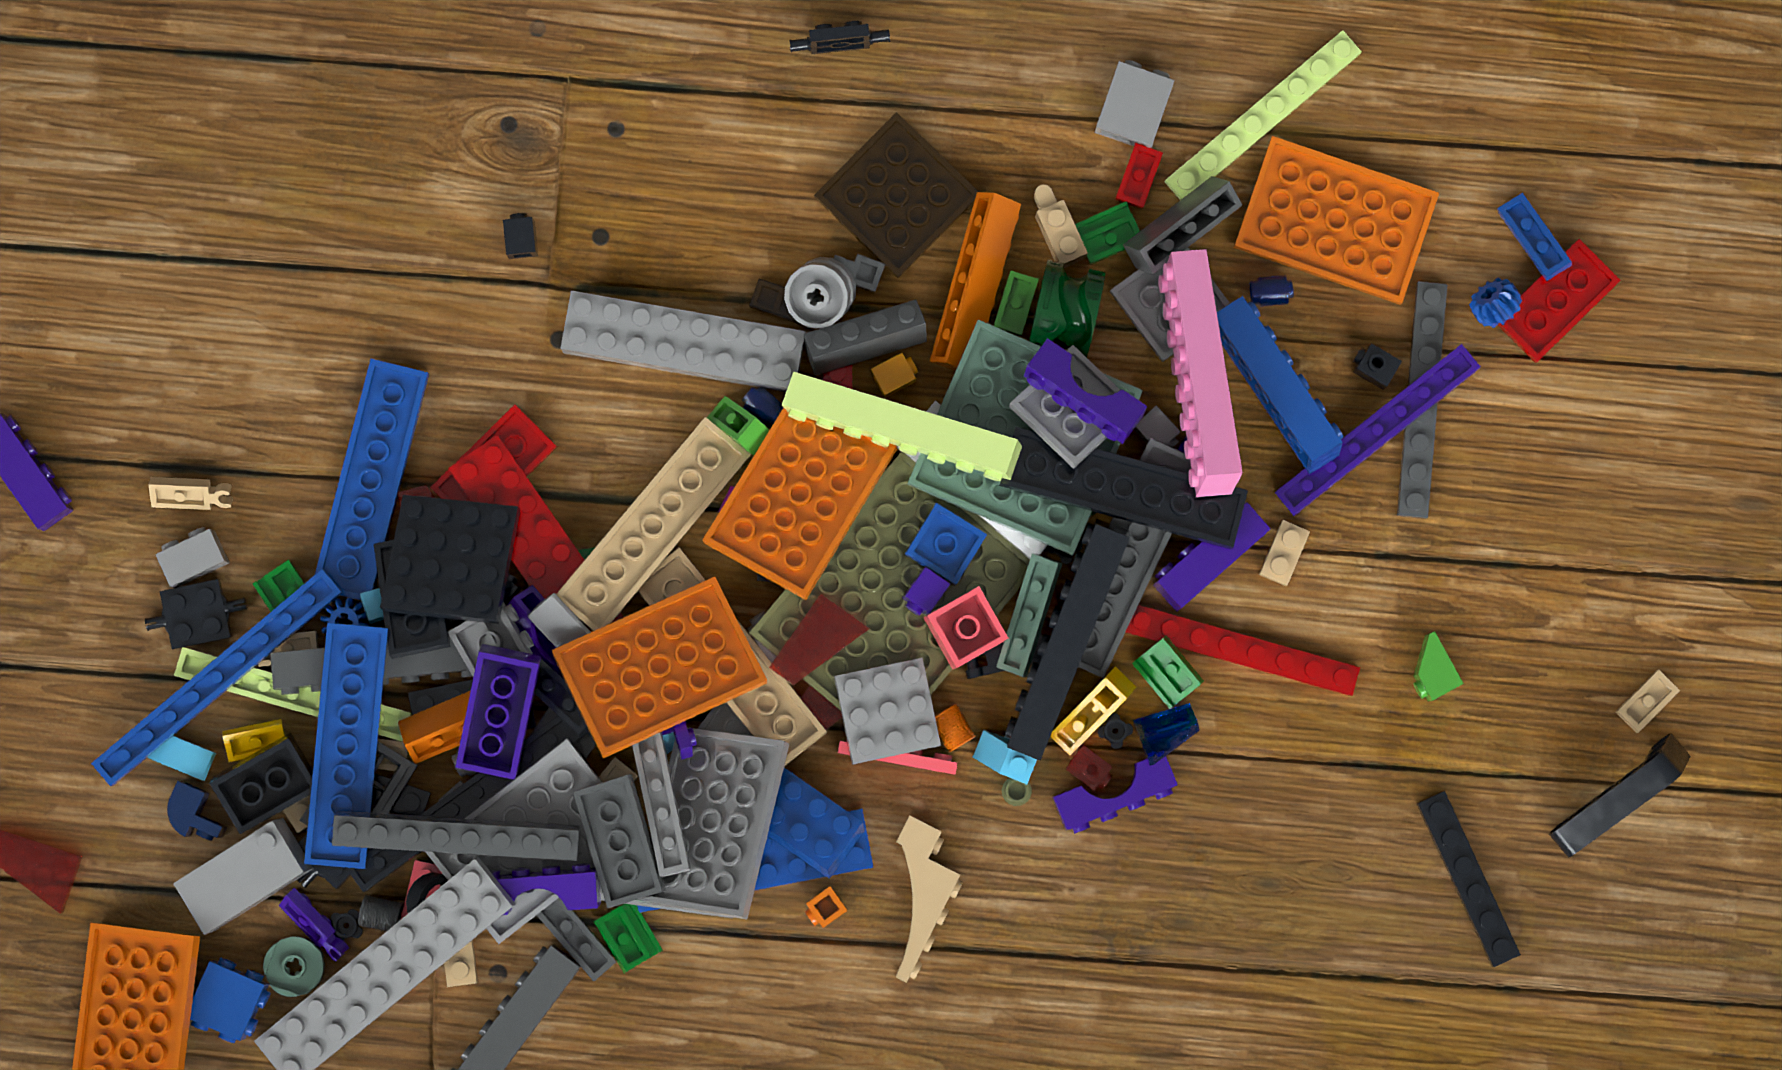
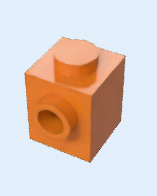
[805,885,848,928]

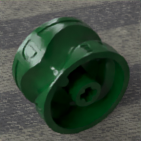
[1029,259,1106,358]

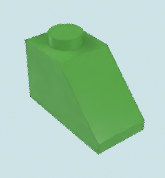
[707,396,769,456]
[1413,631,1464,702]

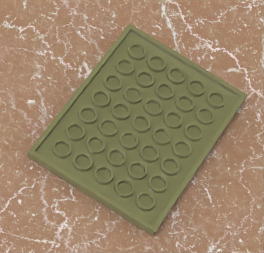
[748,451,1030,711]

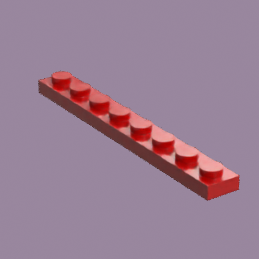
[1125,605,1360,696]

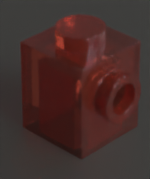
[1064,745,1113,791]

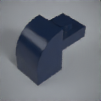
[167,781,227,841]

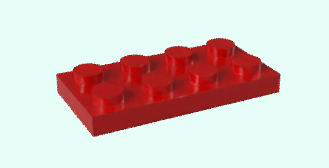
[1498,239,1621,363]
[430,404,557,502]

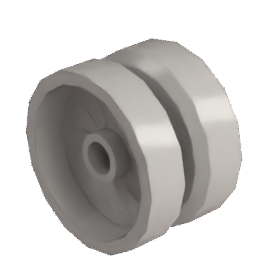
[784,257,856,329]

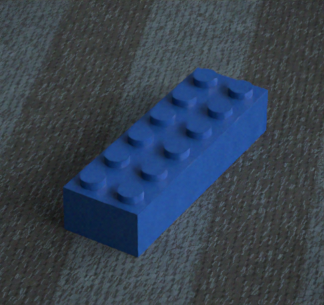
[1217,296,1343,474]

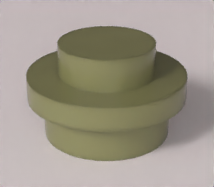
[1002,778,1032,806]

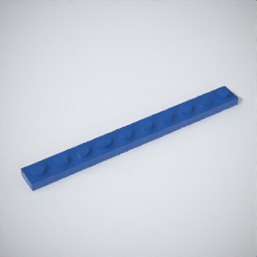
[91,569,343,786]

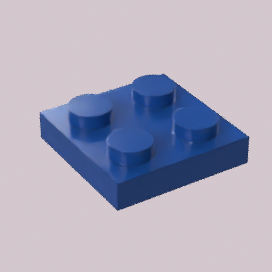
[905,503,987,586]

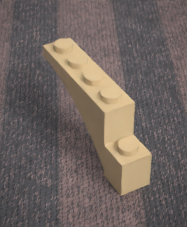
[896,815,963,983]

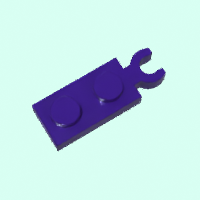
[279,888,349,962]

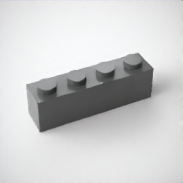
[1123,176,1242,274]
[804,300,927,376]

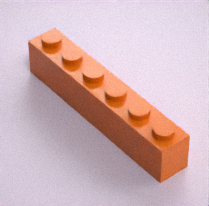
[930,192,1021,371]

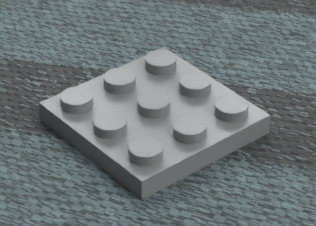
[1110,248,1230,362]
[1009,345,1120,469]
[834,658,941,764]

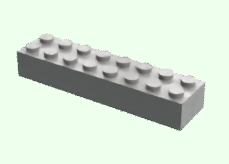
[560,291,805,392]

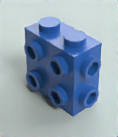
[190,957,270,1043]

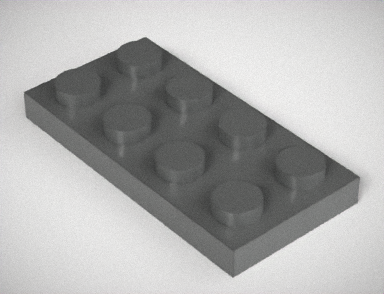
[573,774,666,908]

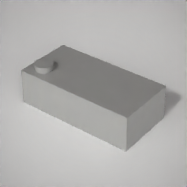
[173,818,314,935]

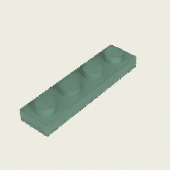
[996,554,1063,677]

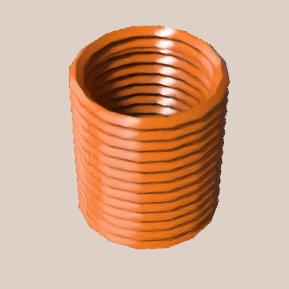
[935,704,976,752]

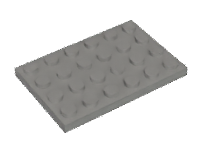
[637,728,789,919]
[425,738,603,944]

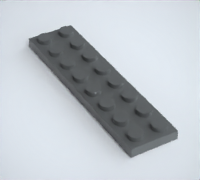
[1078,437,1192,678]

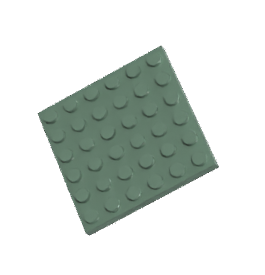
[907,320,1143,555]

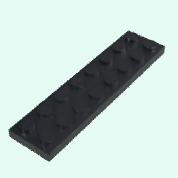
[999,427,1248,550]

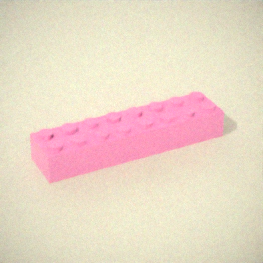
[1158,249,1243,497]

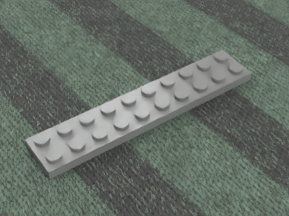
[254,857,516,1070]

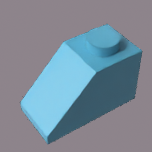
[973,730,1037,784]

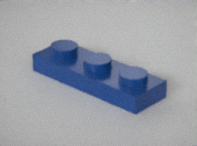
[1497,193,1572,281]

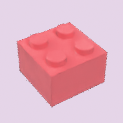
[923,586,1009,670]

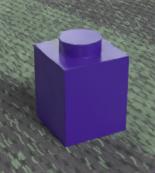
[902,567,950,616]

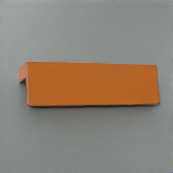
[398,691,471,764]

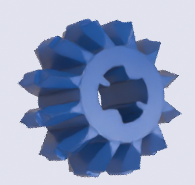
[1469,277,1522,328]
[320,598,372,634]

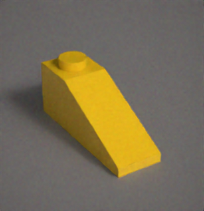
[1050,666,1136,755]

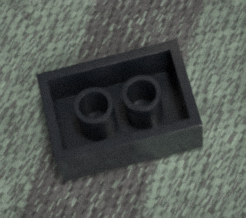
[209,733,313,834]

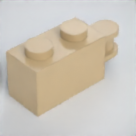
[1034,185,1088,268]

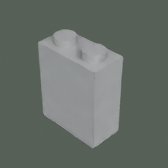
[1094,60,1175,148]

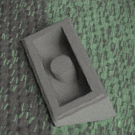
[528,593,591,648]

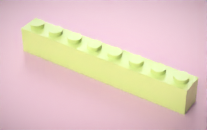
[782,372,1022,482]

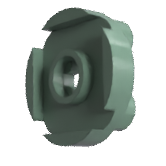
[263,936,325,997]

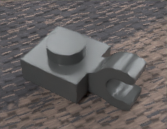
[834,254,885,293]

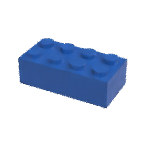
[768,768,865,879]

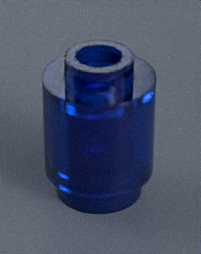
[1250,275,1294,307]
[742,386,783,428]

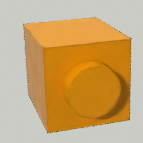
[871,353,918,398]

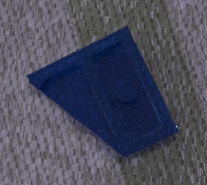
[1133,703,1200,766]

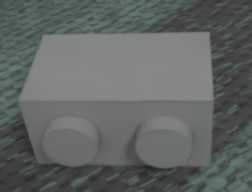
[155,527,230,588]

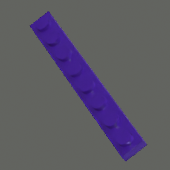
[1275,344,1481,516]

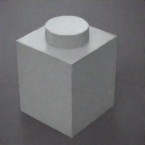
[1133,406,1180,447]

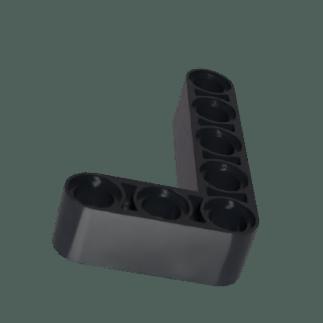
[1549,733,1691,858]

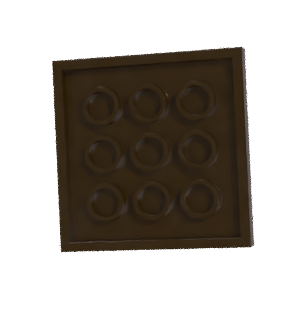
[814,112,979,278]

